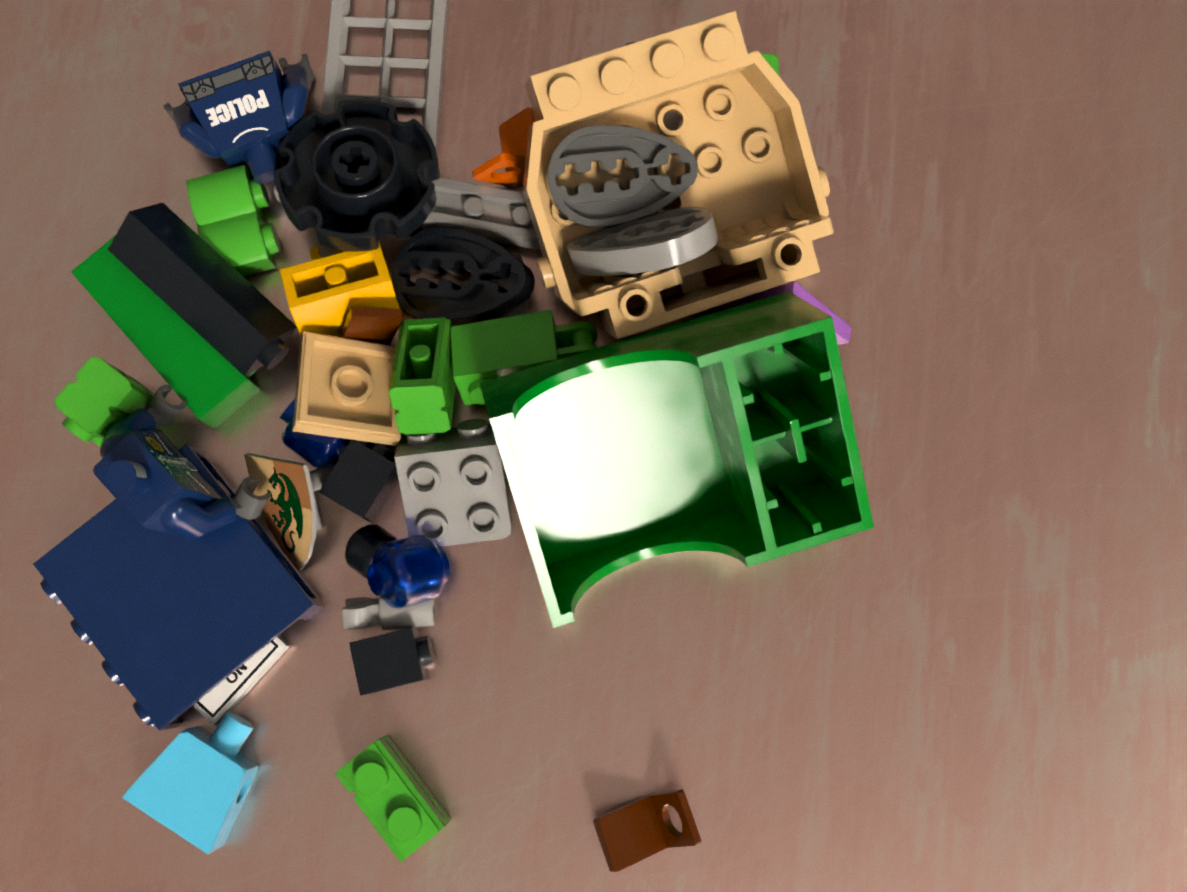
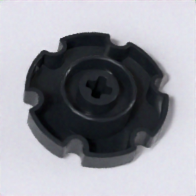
[274,99,440,252]

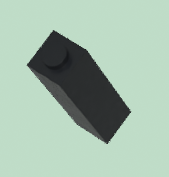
[108,202,297,376]

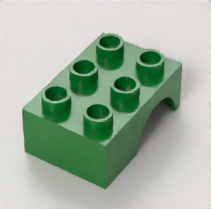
[479,291,874,628]

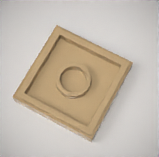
[292,331,401,446]

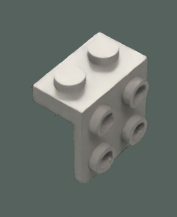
[394,419,511,549]

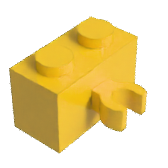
[280,242,399,336]

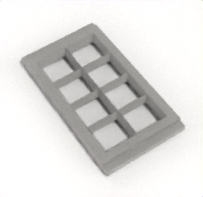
[321,0,449,157]

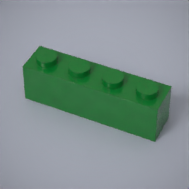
[71,235,261,429]

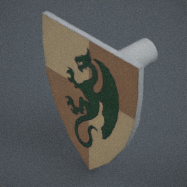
[244,453,334,571]

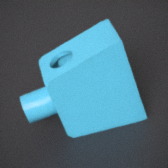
[122,711,259,854]

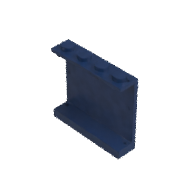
[33,444,325,730]

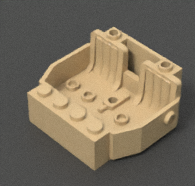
[522,11,834,339]

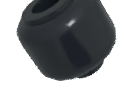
[345,524,401,580]

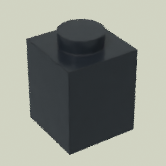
[319,440,399,524]
[349,627,435,696]

